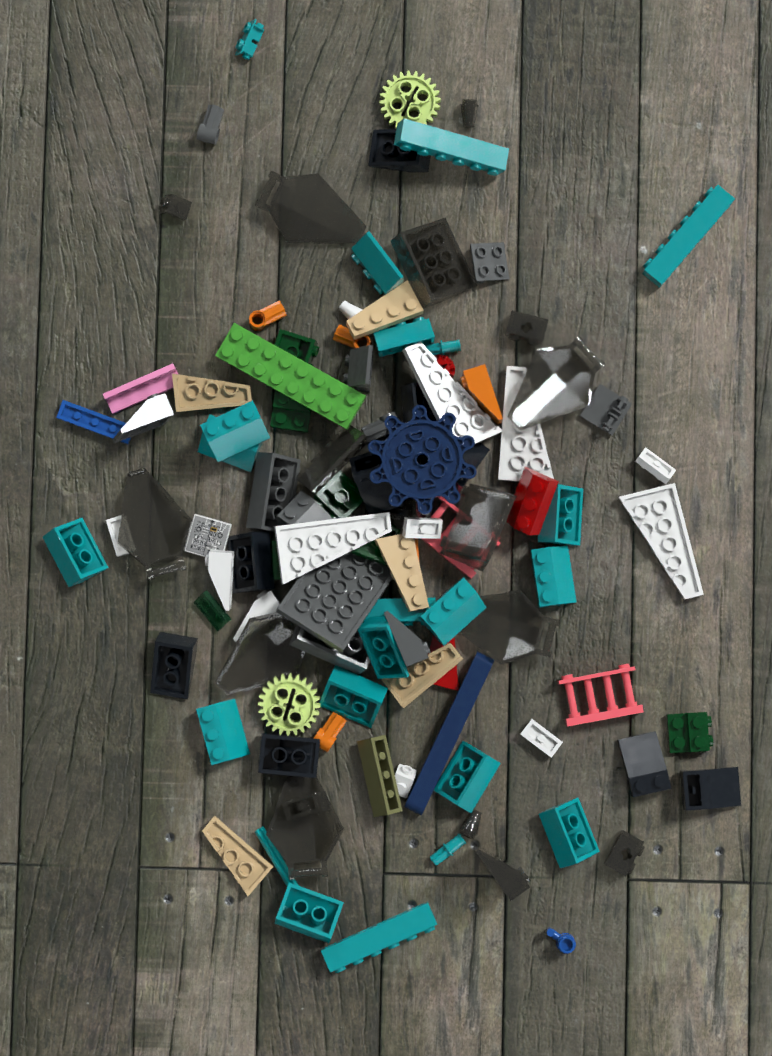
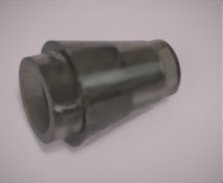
[460,99,479,127]
[459,809,482,839]

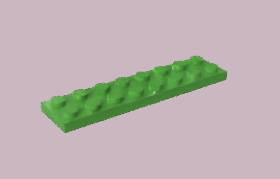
[215,323,366,430]

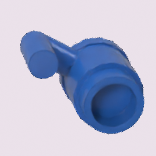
[546,927,576,954]

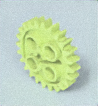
[379,70,441,129]
[258,673,321,736]

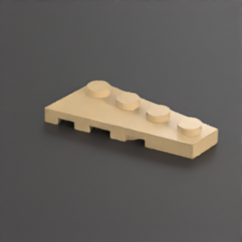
[346,280,424,340]
[172,374,252,412]
[374,534,429,612]
[382,643,463,708]
[202,816,274,896]

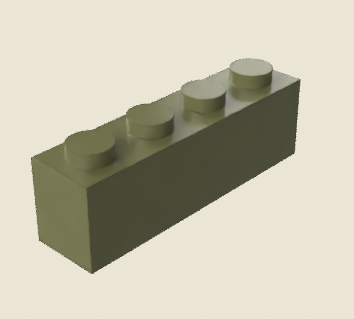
[357,735,403,817]

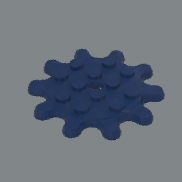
[368,405,477,515]

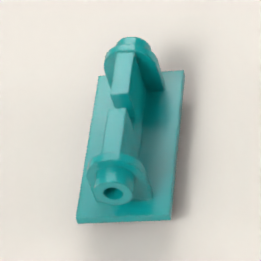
[235,19,264,60]

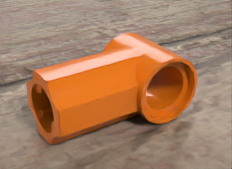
[249,301,287,331]
[333,324,372,349]
[314,711,347,752]

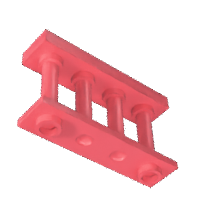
[420,496,501,579]
[557,664,644,727]

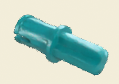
[424,339,461,356]
[430,833,466,865]

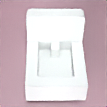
[395,764,417,798]

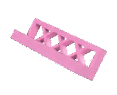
[103,364,178,414]

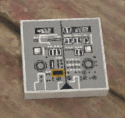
[185,514,232,557]

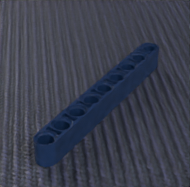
[404,651,495,815]

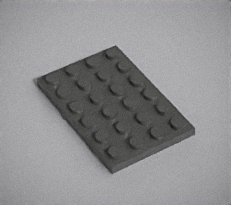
[276,551,393,653]

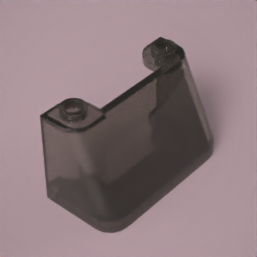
[439,483,516,572]

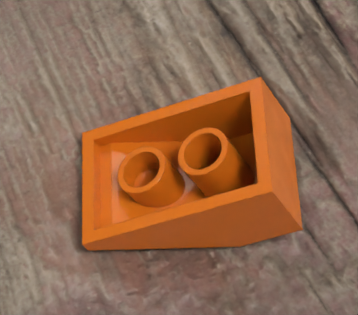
[460,364,503,425]

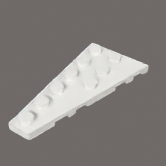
[402,342,502,444]
[498,366,554,482]
[618,483,704,600]
[274,512,392,585]

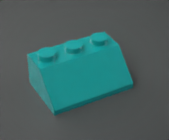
[351,231,404,295]
[373,317,435,357]
[200,400,270,462]
[198,414,263,472]
[538,484,583,546]
[42,518,109,587]
[530,546,576,608]
[418,578,487,646]
[358,616,409,679]
[319,665,388,728]
[196,699,250,765]
[434,741,501,813]
[539,797,600,868]
[274,882,344,943]

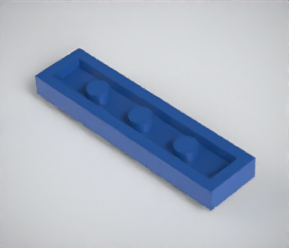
[56,400,131,444]

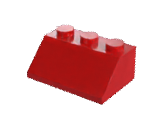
[505,467,559,535]

